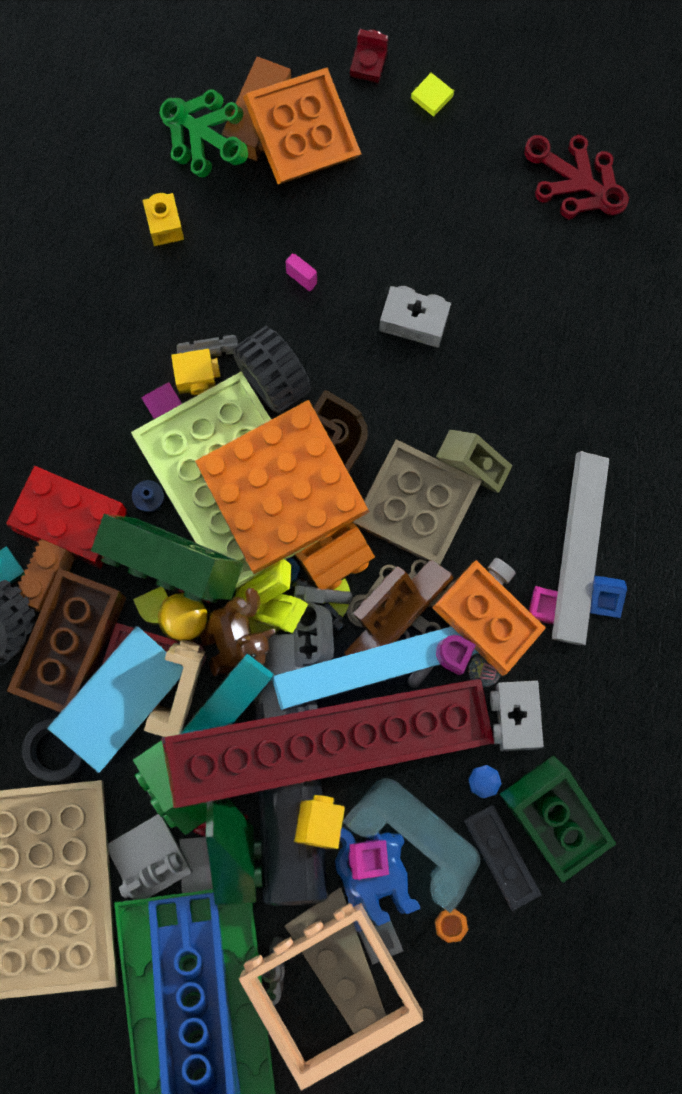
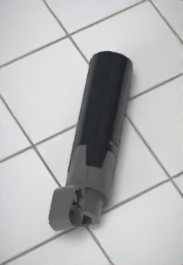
[254,601,334,906]

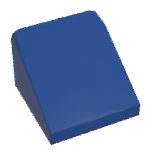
[590,576,627,618]

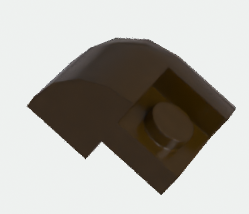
[313,390,368,473]

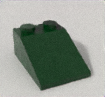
[500,755,616,883]
[206,798,262,905]

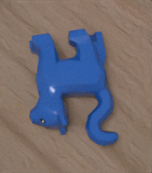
[335,828,421,932]

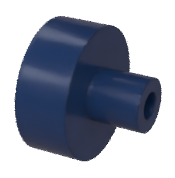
[132,480,165,514]

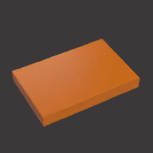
[432,560,546,676]

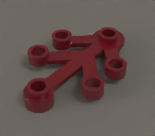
[524,135,628,219]

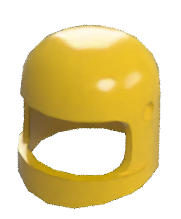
[158,593,207,641]

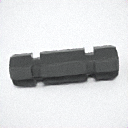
[177,335,238,357]

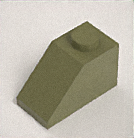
[436,430,512,493]

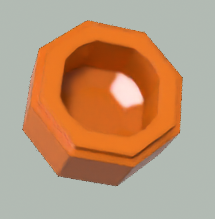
[434,909,468,943]

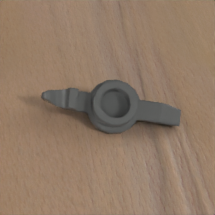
[262,937,285,1006]

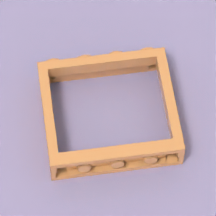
[239,903,423,1090]

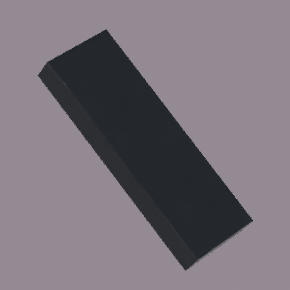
[463,805,541,911]

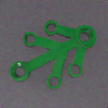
[160,89,248,178]

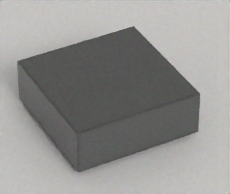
[359,920,403,964]

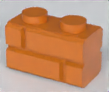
[295,522,375,590]

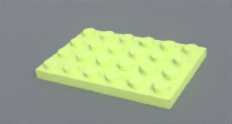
[131,372,322,589]

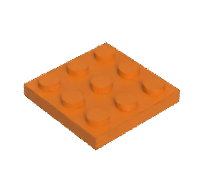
[243,68,361,185]

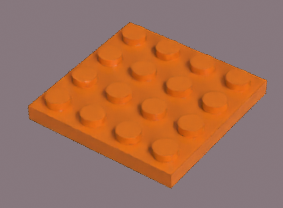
[195,400,369,574]

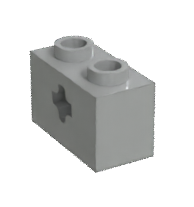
[379,286,451,348]
[490,681,544,751]

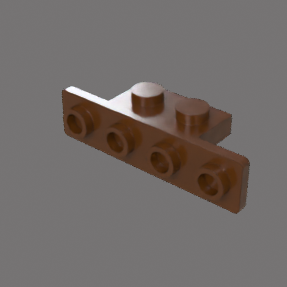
[345,560,453,656]

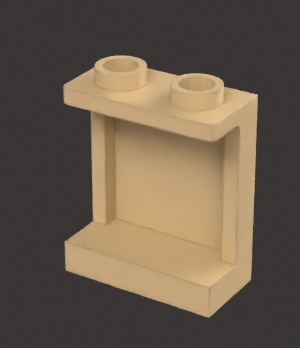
[144,640,206,737]

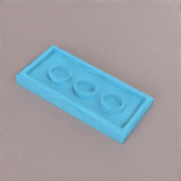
[47,627,183,772]

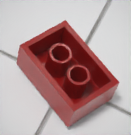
[6,466,127,569]

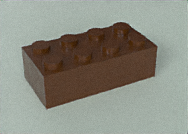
[7,568,126,713]

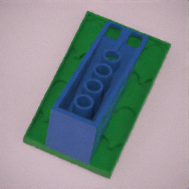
[114,889,276,1094]

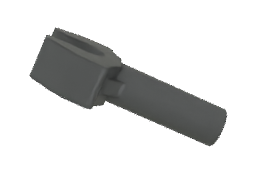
[294,586,352,604]

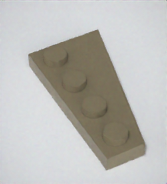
[285,887,386,1034]

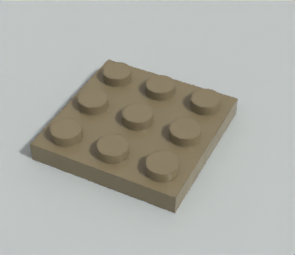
[353,440,481,565]

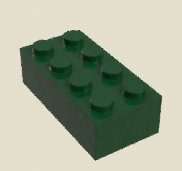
[91,514,244,603]

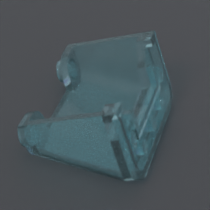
[342,778,480,913]

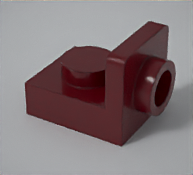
[350,29,388,83]

